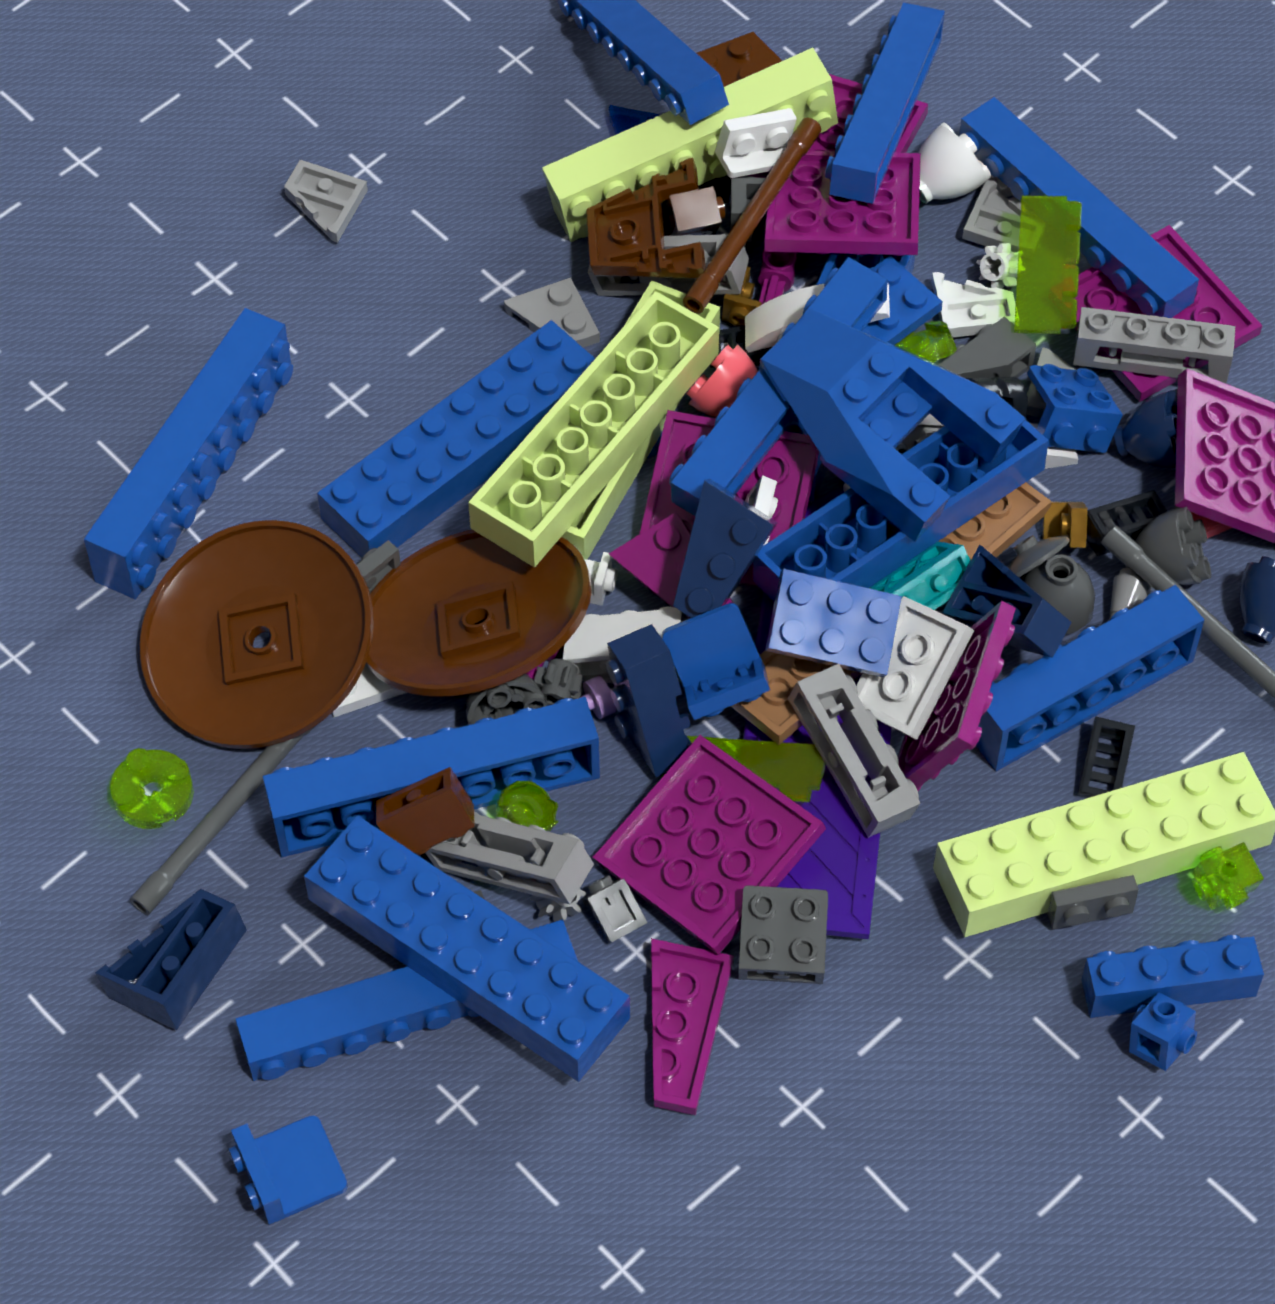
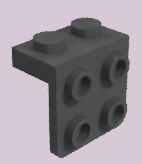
[1047,875,1139,930]

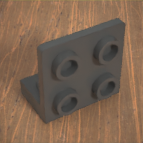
[739,886,828,984]

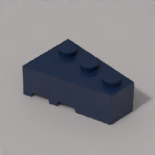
[673,479,778,618]
[942,544,1072,658]
[605,624,692,777]
[95,889,247,1030]

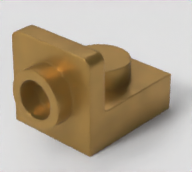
[722,266,762,327]
[1043,502,1088,548]

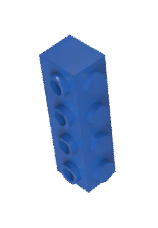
[1081,935,1264,1018]

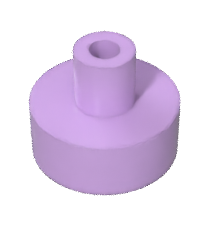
[577,676,616,719]

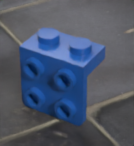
[1027,364,1123,453]
[662,603,770,720]
[228,1116,348,1225]

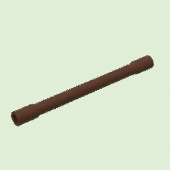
[683,117,822,314]

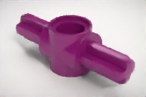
[758,249,799,304]

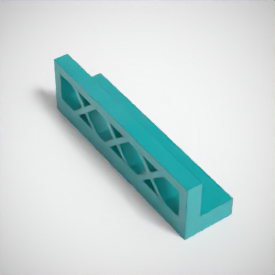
[869,542,970,610]

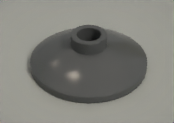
[1007,535,1070,577]

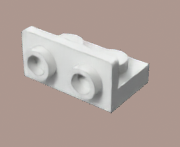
[715,108,797,178]

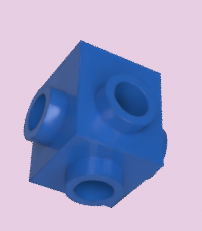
[1129,992,1197,1071]

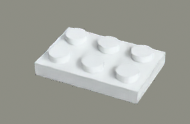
[856,596,974,740]

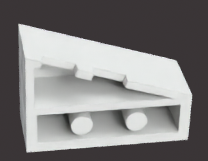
[563,607,688,683]

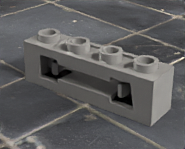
[588,234,749,296]
[1073,307,1236,383]
[788,664,921,838]
[425,811,594,904]

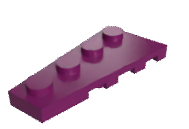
[651,938,734,1116]

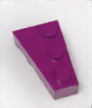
[609,512,734,619]

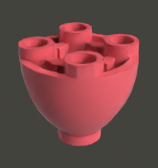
[686,345,758,418]

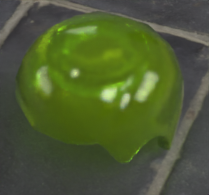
[496,781,558,832]

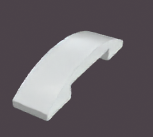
[745,284,890,353]

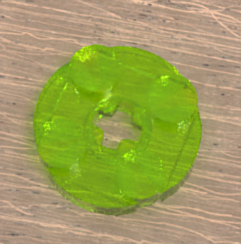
[894,321,957,363]
[110,748,194,829]

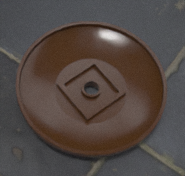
[140,520,374,749]
[366,529,592,696]

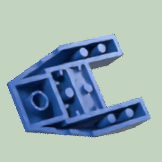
[759,309,1026,542]

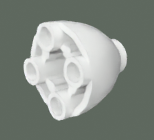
[918,123,991,204]

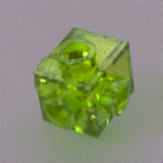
[1192,842,1264,910]

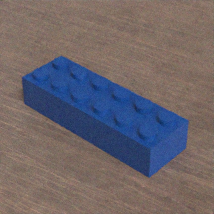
[976,584,1204,772]

